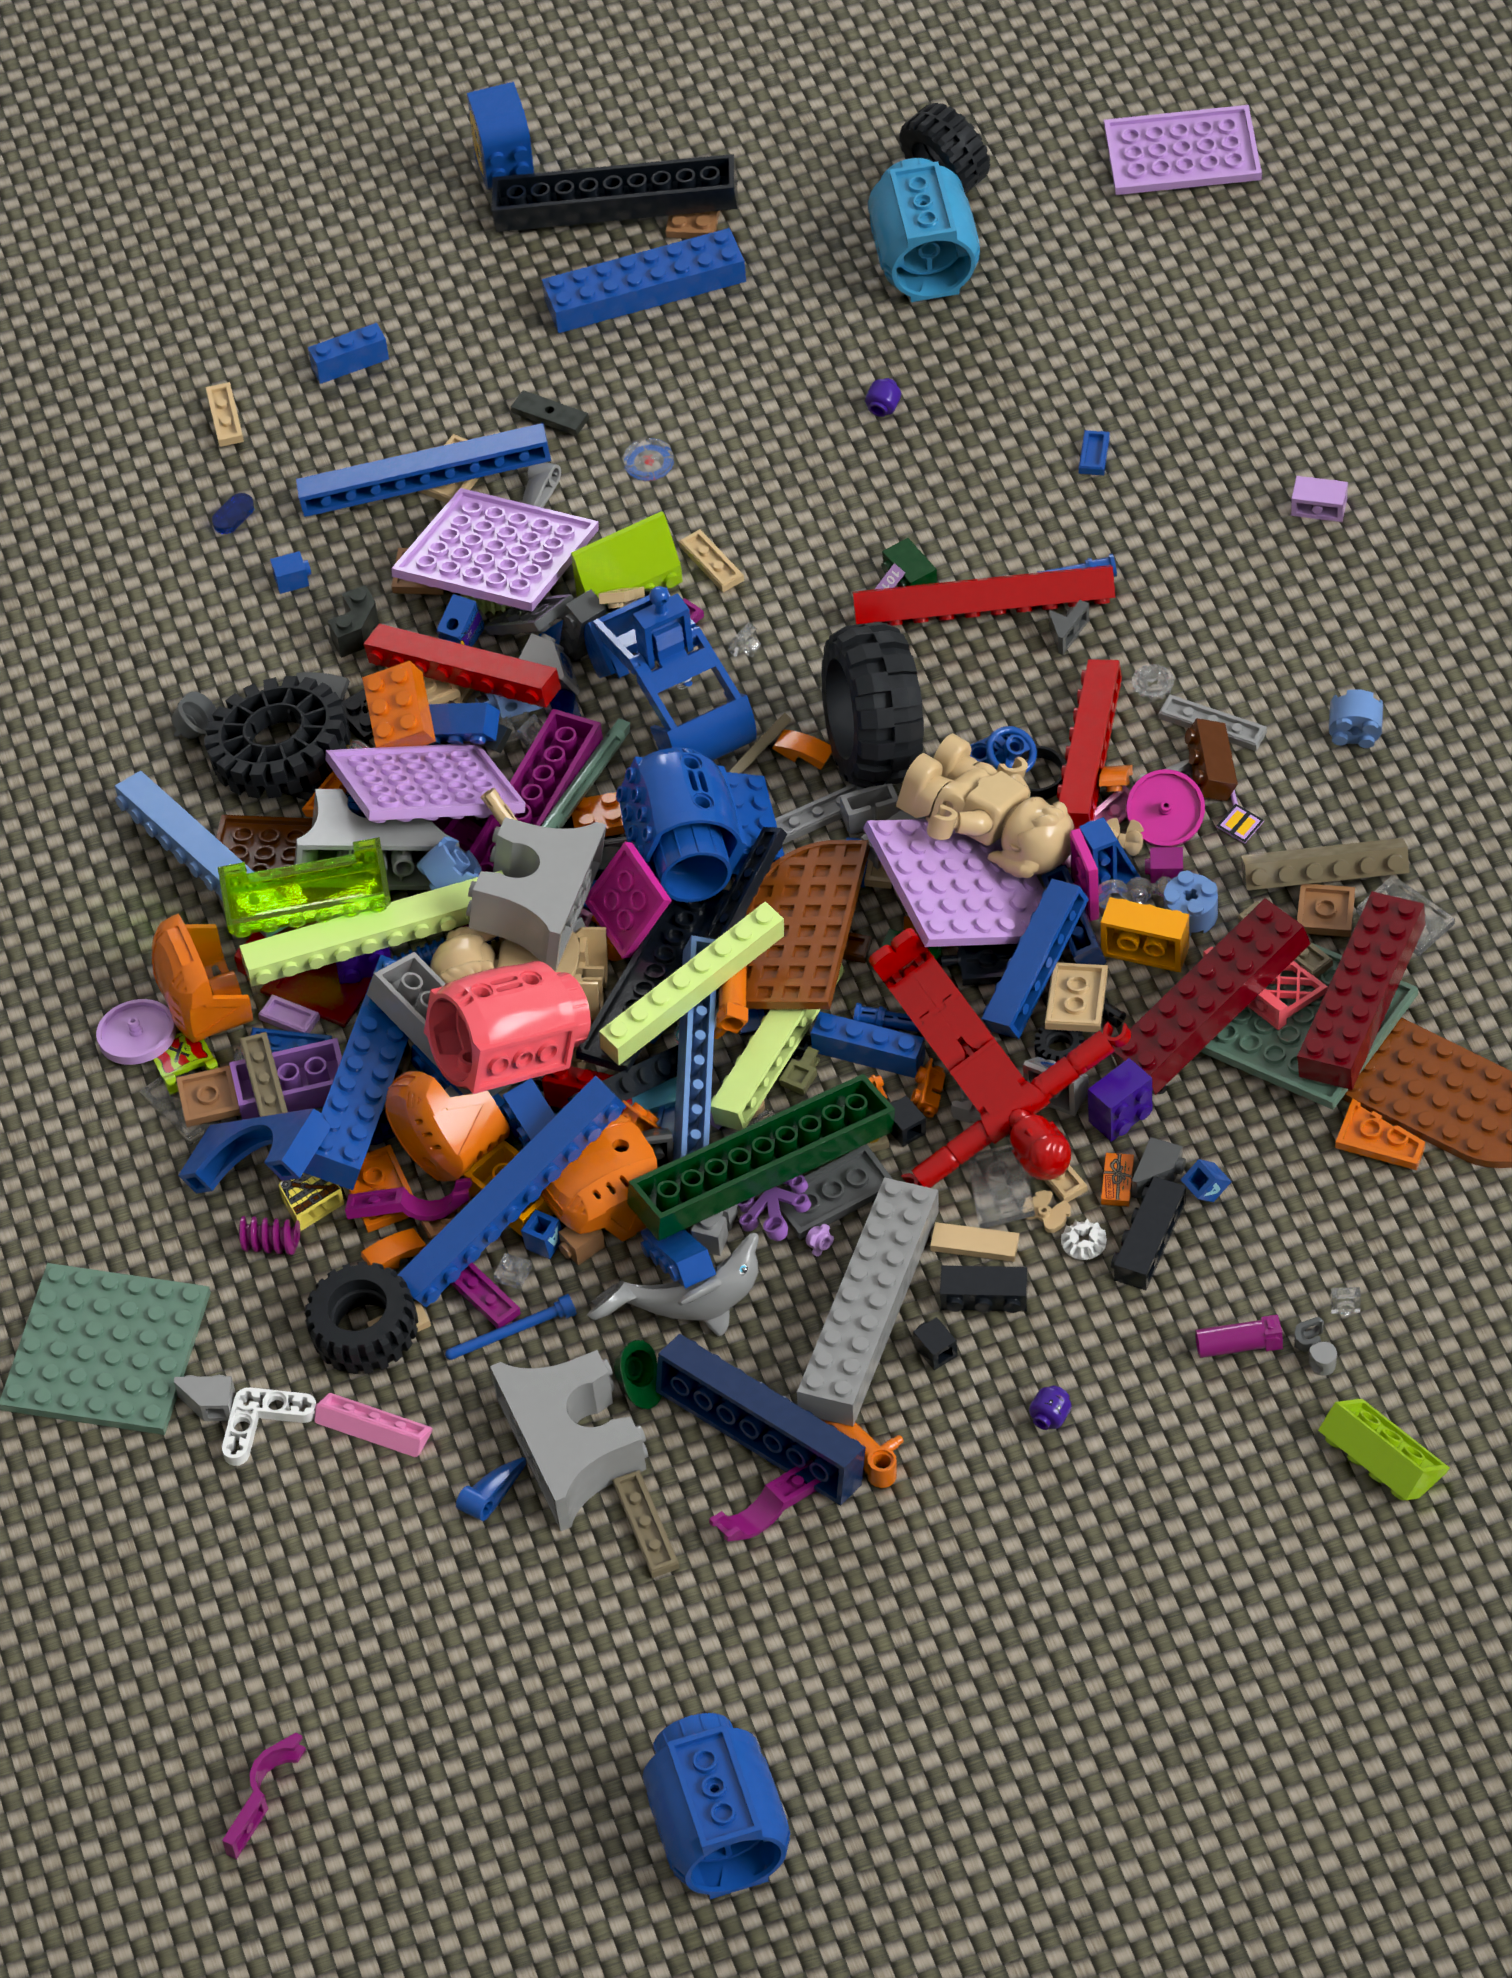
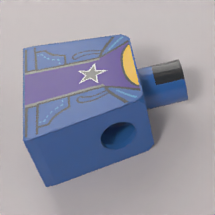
[437,594,485,647]

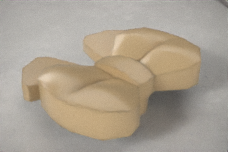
[1107,818,1144,856]
[1023,1190,1071,1233]

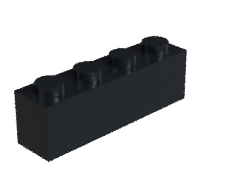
[1111,1176,1186,1290]

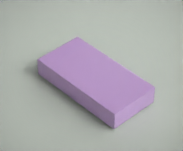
[258,994,320,1033]

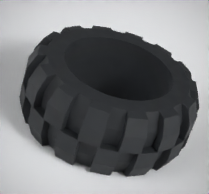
[821,622,924,788]

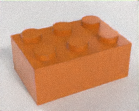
[362,661,436,748]

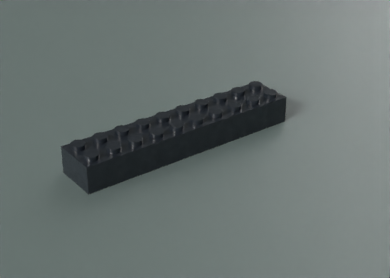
[491,154,738,232]

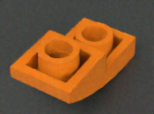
[772,729,832,770]
[1099,765,1133,792]
[361,1228,426,1270]

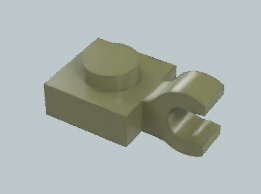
[779,1047,820,1095]

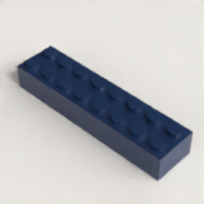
[656,1334,866,1506]

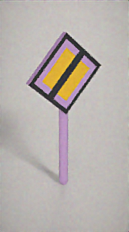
[1216,790,1264,844]

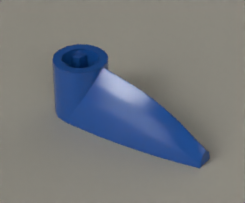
[456,1457,526,1521]

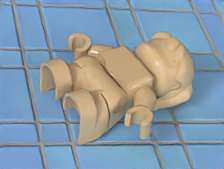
[896,733,1074,878]
[430,926,608,1021]

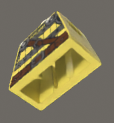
[278,1173,344,1231]

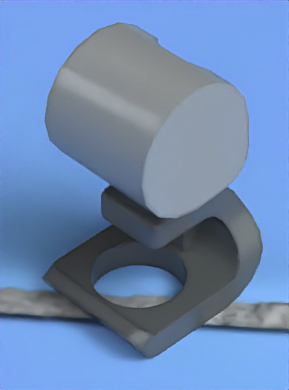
[1294,1317,1337,1376]

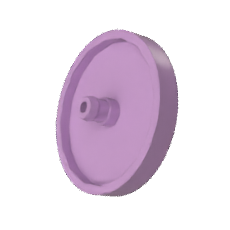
[96,999,176,1065]

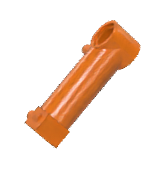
[714,966,748,1039]
[821,1419,904,1488]

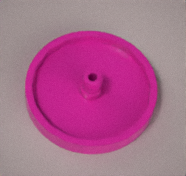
[1126,769,1205,847]

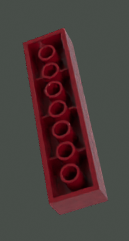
[1297,891,1426,1090]
[1112,898,1311,1095]

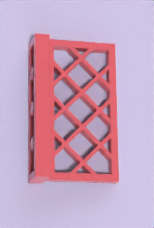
[1203,946,1328,1030]

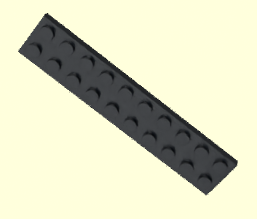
[576,889,729,1073]

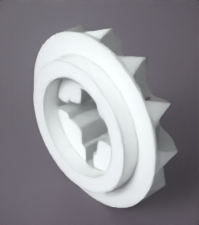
[1061,1219,1107,1260]

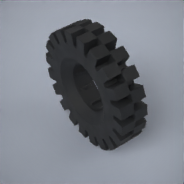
[204,676,351,798]

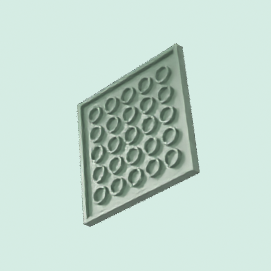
[1200,943,1418,1110]
[0,1263,211,1435]

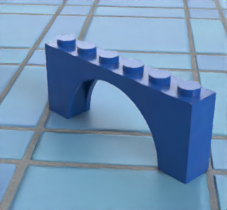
[178,1108,332,1194]

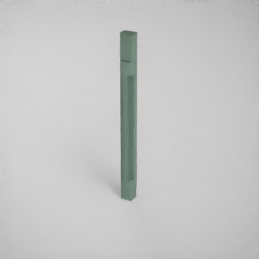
[542,718,630,829]

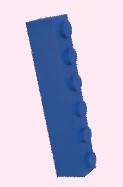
[981,879,1089,1039]

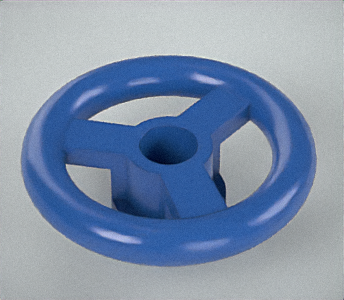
[986,726,1037,773]

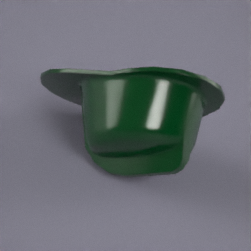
[614,1340,662,1409]

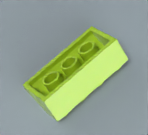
[1318,1399,1450,1501]

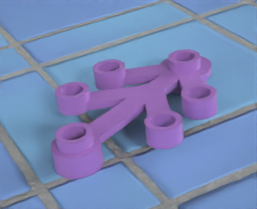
[738,1175,811,1241]

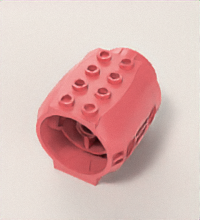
[424,961,591,1094]

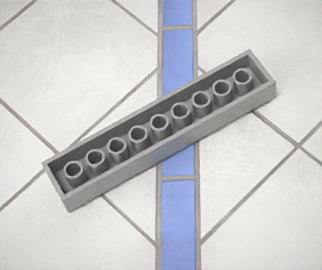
[797,1177,939,1427]

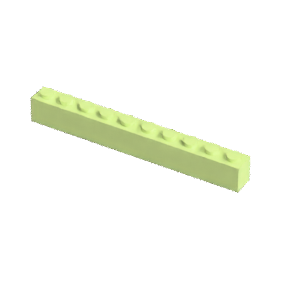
[240,870,503,987]

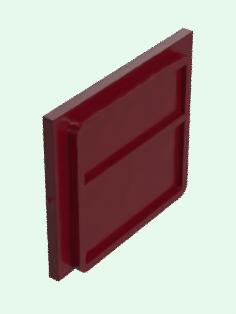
[260,963,372,1028]

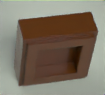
[843,932,872,963]

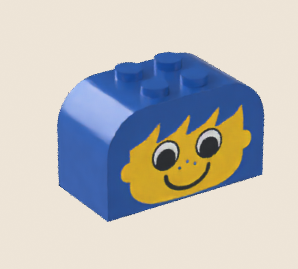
[467,82,534,189]

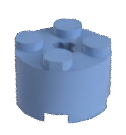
[1329,690,1383,748]
[417,836,482,890]
[1164,870,1218,936]

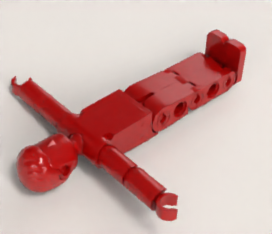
[868,928,1131,1188]

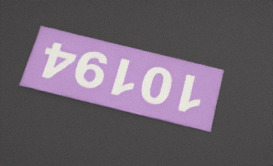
[875,563,905,589]

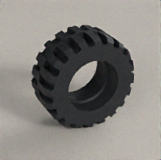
[899,103,990,194]
[305,1262,418,1374]

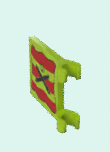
[153,1033,218,1095]

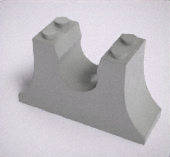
[293,789,460,890]
[466,817,606,972]
[490,1350,649,1531]

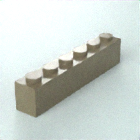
[1241,838,1409,890]

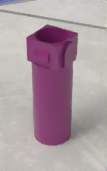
[1195,1315,1283,1358]

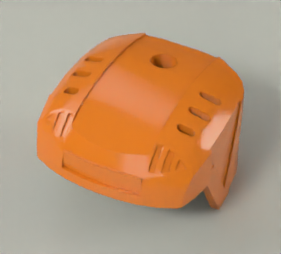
[152,914,253,1043]
[385,1071,510,1181]
[541,1115,658,1242]

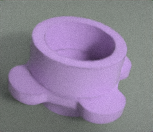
[806,1224,834,1256]

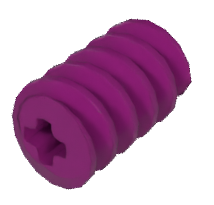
[239,1216,301,1255]

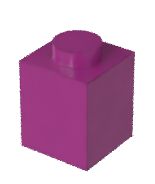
[1145,847,1183,886]

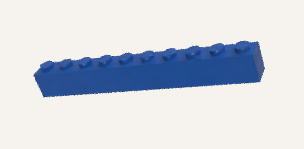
[296,423,551,517]
[397,1076,626,1307]

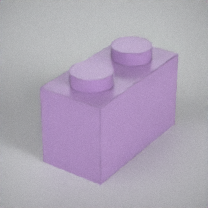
[1291,476,1348,522]

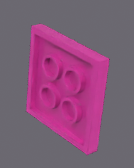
[585,842,672,958]

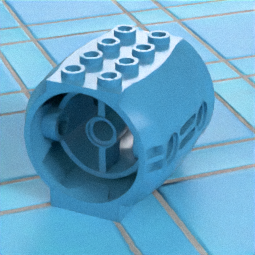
[868,158,980,302]

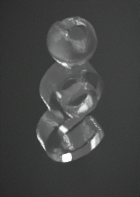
[1098,876,1172,909]

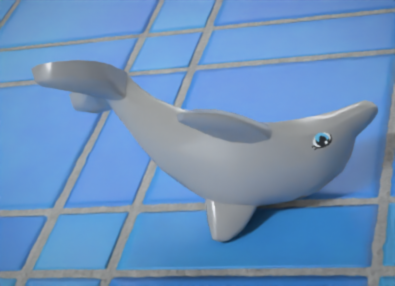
[587,1233,759,1336]

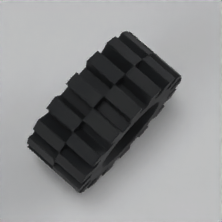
[1034,1026,1084,1062]

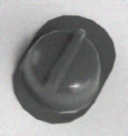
[171,691,216,740]

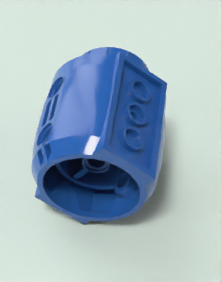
[616,748,747,902]
[643,1713,790,1899]

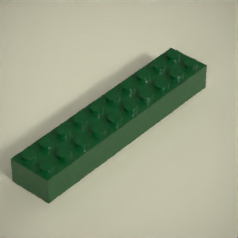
[627,1074,895,1241]

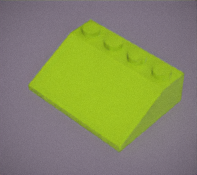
[571,511,683,598]

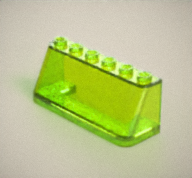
[218,837,391,938]

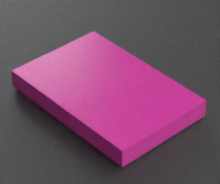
[1070,828,1099,921]

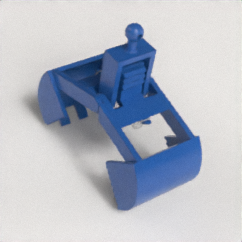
[584,586,757,761]

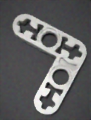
[222,1388,317,1466]

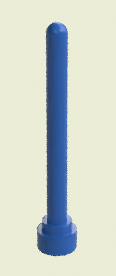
[445,1294,577,1360]

